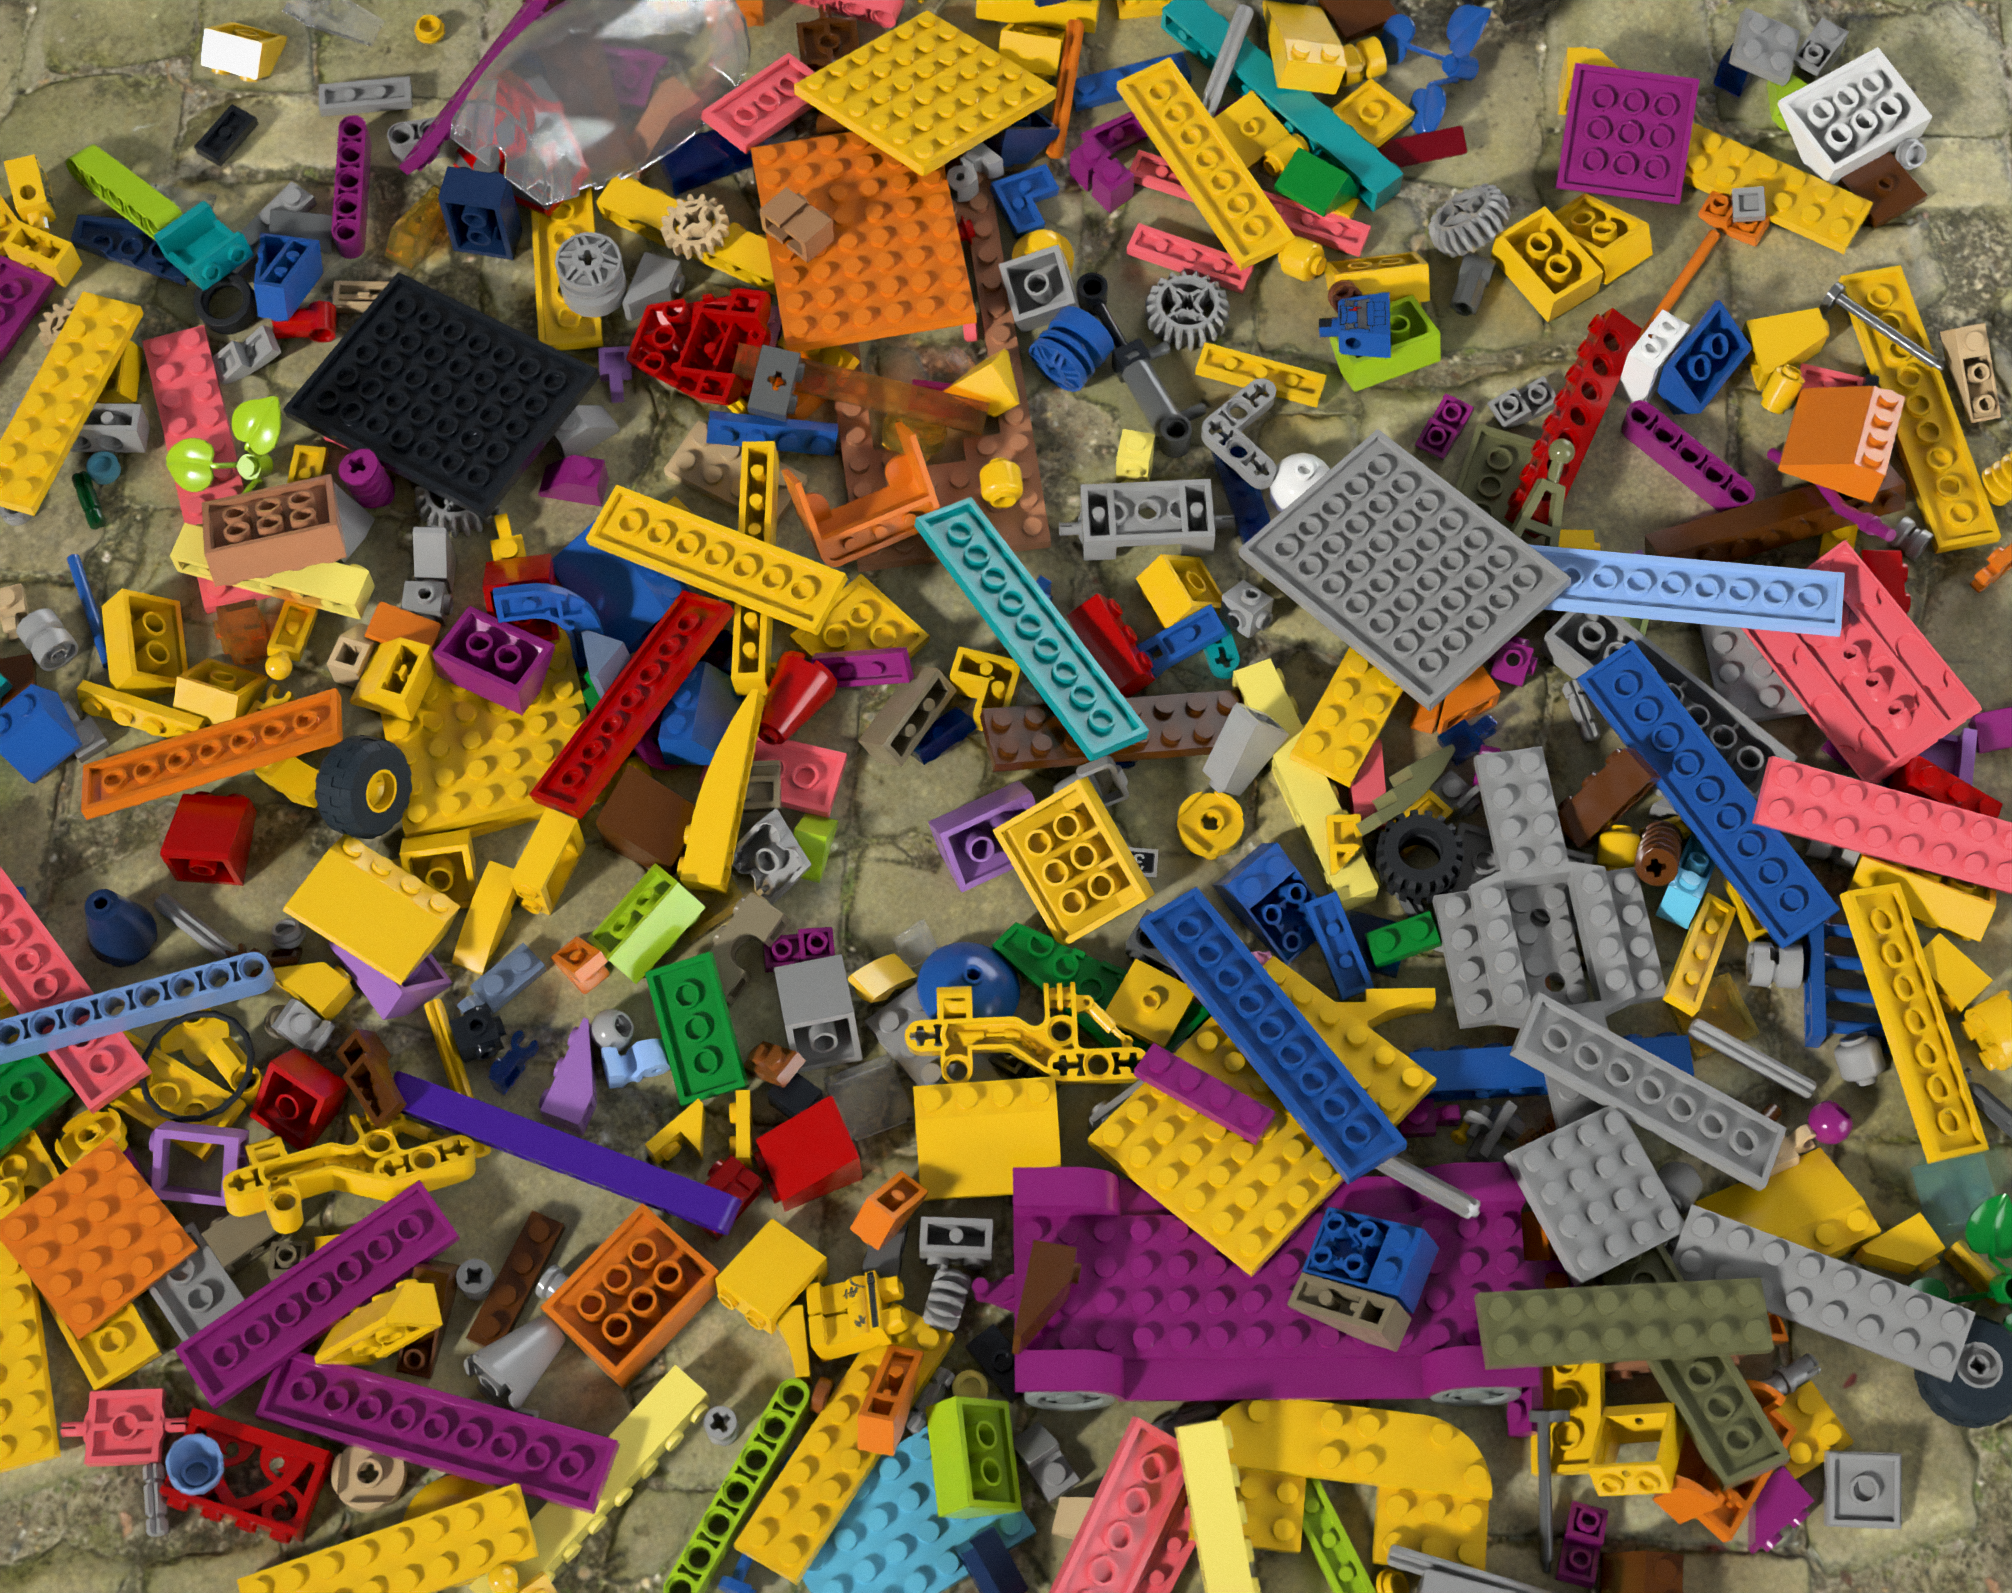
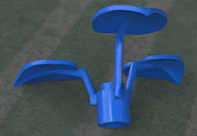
[1380,5,1492,135]

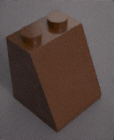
[595,765,695,879]

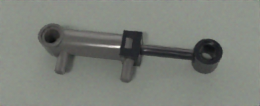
[1076,272,1207,458]

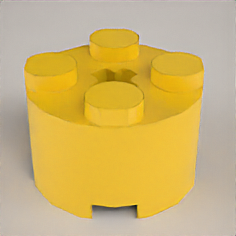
[1959,990,2012,1071]

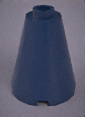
[85,889,158,968]

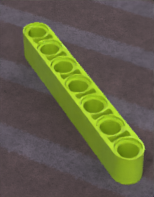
[663,1378,811,1593]

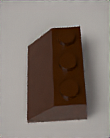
[1600,1550,1684,1593]

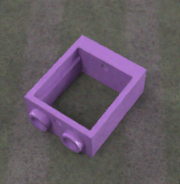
[147,1121,250,1206]

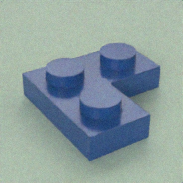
[989,164,1059,239]

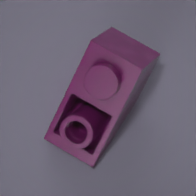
[1748,1466,1814,1554]

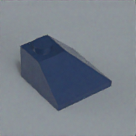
[984,110,1060,167]

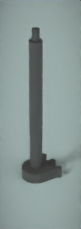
[1819,282,1945,371]
[1529,1408,1570,1572]

